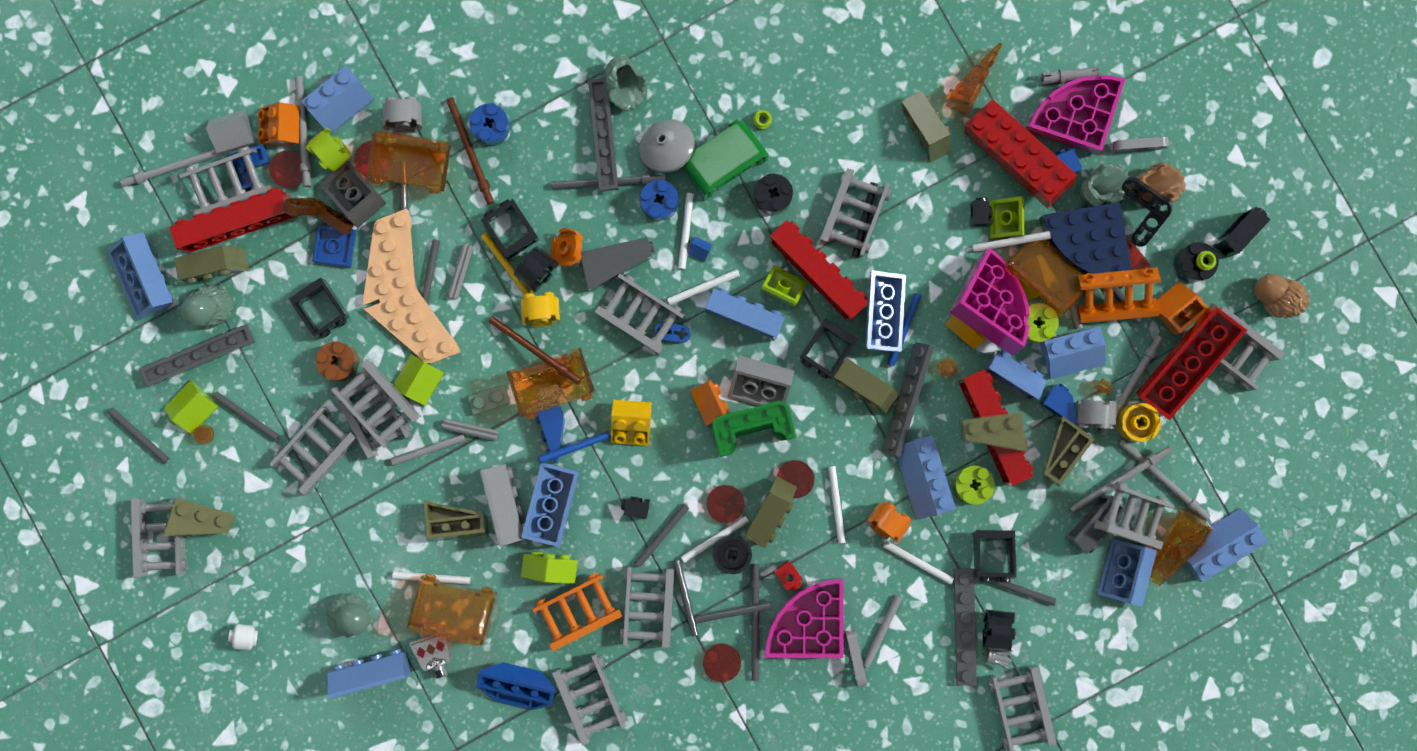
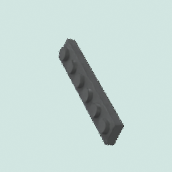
[588,78,619,192]
[140,324,255,387]
[882,342,934,457]
[953,568,977,686]

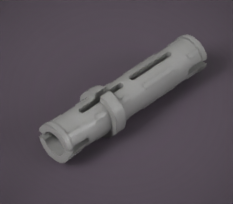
[1041,66,1100,85]

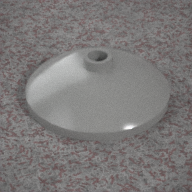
[639,119,695,173]

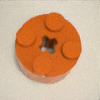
[866,501,912,545]

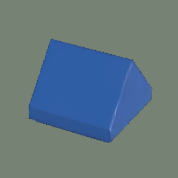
[688,236,713,262]

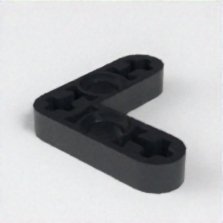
[1122,177,1173,247]

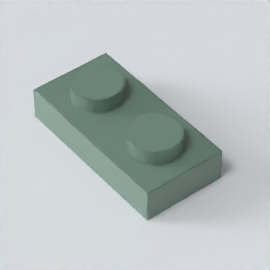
[468,385,511,415]

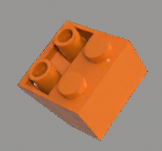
[257,102,299,146]
[1157,282,1208,335]
[690,380,729,426]

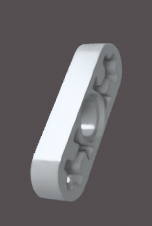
[1113,137,1169,152]
[845,630,867,687]

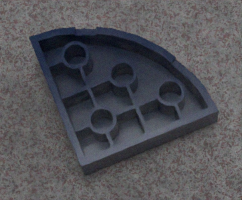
[1039,202,1132,275]

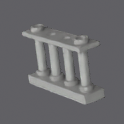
[179,146,272,215]
[820,168,892,257]
[595,274,685,355]
[1218,306,1285,391]
[332,358,421,448]
[332,377,412,459]
[270,407,358,495]
[1094,481,1175,549]
[131,497,188,577]
[620,566,674,648]
[552,653,628,746]
[988,665,1057,751]

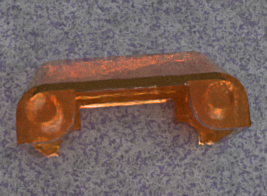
[367,130,452,194]
[1006,233,1087,319]
[506,347,596,420]
[407,574,498,645]

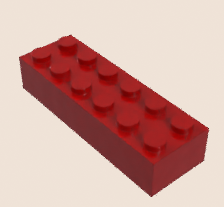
[964,99,1077,209]
[169,188,297,254]
[769,220,868,322]
[1136,303,1248,420]
[958,369,1033,486]

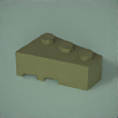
[902,91,952,163]
[162,498,234,536]
[424,501,488,542]

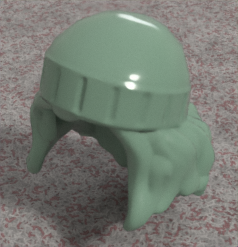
[605,56,647,111]
[1079,163,1132,207]
[180,284,234,328]
[326,593,370,638]

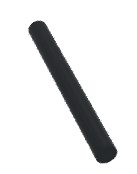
[852,182,878,257]

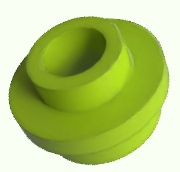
[753,110,772,129]
[1196,251,1216,271]

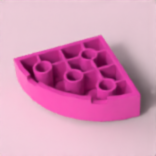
[1026,75,1126,155]
[949,248,1030,356]
[764,578,843,658]

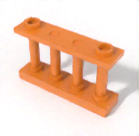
[1078,268,1161,323]
[532,572,623,652]

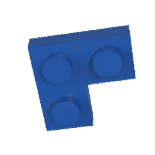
[227,144,270,190]

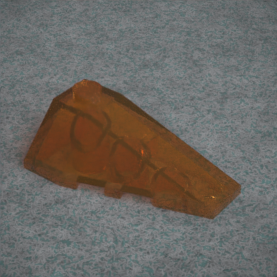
[945,43,1002,116]
[1149,509,1213,586]

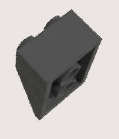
[318,161,387,228]

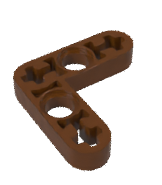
[282,198,354,235]

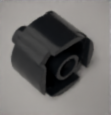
[754,174,793,215]
[1173,242,1219,283]
[514,246,559,293]
[713,534,752,574]
[982,610,1016,651]

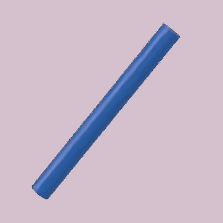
[887,293,921,367]
[538,431,611,464]

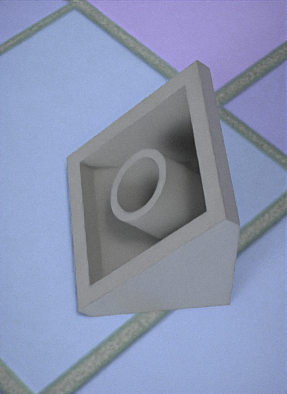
[206,109,254,155]

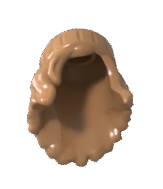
[1132,162,1186,202]
[1254,273,1310,319]

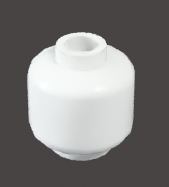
[228,624,258,650]

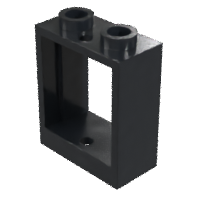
[481,199,540,260]
[1213,206,1271,258]
[289,277,350,339]
[799,318,858,379]
[973,530,1017,582]

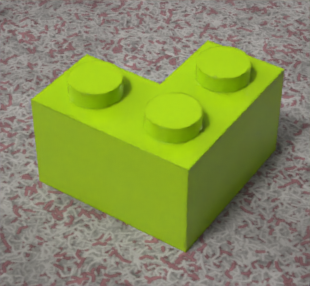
[521,551,578,583]

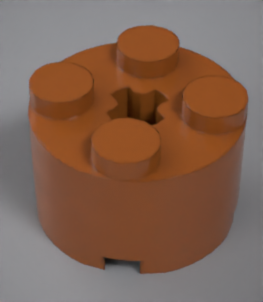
[316,342,360,381]

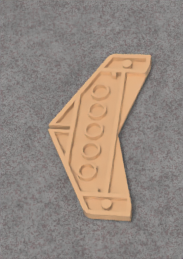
[362,209,461,363]

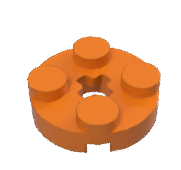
[551,228,583,267]

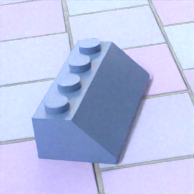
[107,233,173,321]
[865,271,906,353]
[705,288,785,340]
[896,435,956,520]
[521,463,580,547]
[1175,508,1268,582]
[328,649,412,699]

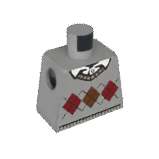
[409,629,452,679]

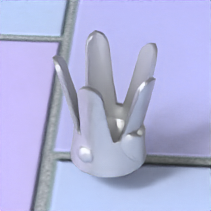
[982,649,1013,670]

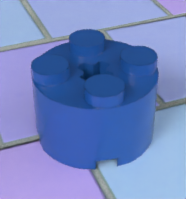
[469,103,510,146]
[640,180,679,221]

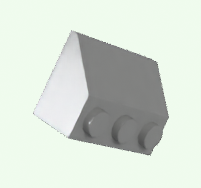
[727,355,794,406]

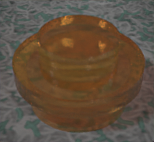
[938,358,958,377]
[1095,378,1114,395]
[194,425,214,444]

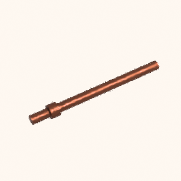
[446,97,494,205]
[489,316,582,385]

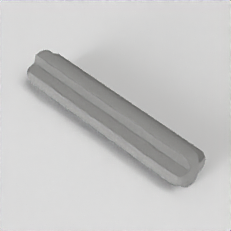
[448,244,473,299]
[442,419,498,440]

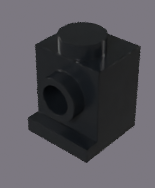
[970,197,993,226]
[621,496,650,519]

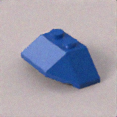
[476,662,555,710]

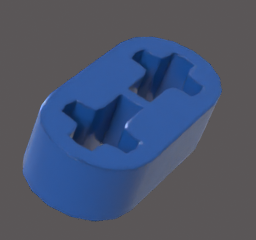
[655,323,691,343]

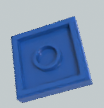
[312,224,357,268]

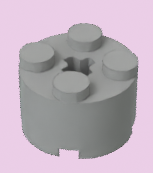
[383,96,422,134]
[1077,400,1117,429]

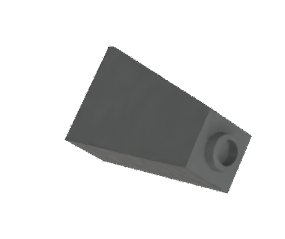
[581,237,655,291]

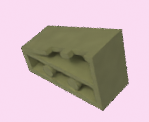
[174,246,249,284]
[834,358,899,415]
[959,412,1027,452]
[1042,416,1095,487]
[744,476,797,548]

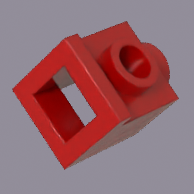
[774,560,803,592]

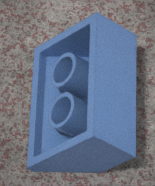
[301,65,374,134]
[1040,326,1106,379]
[983,349,1047,401]
[1098,539,1157,607]

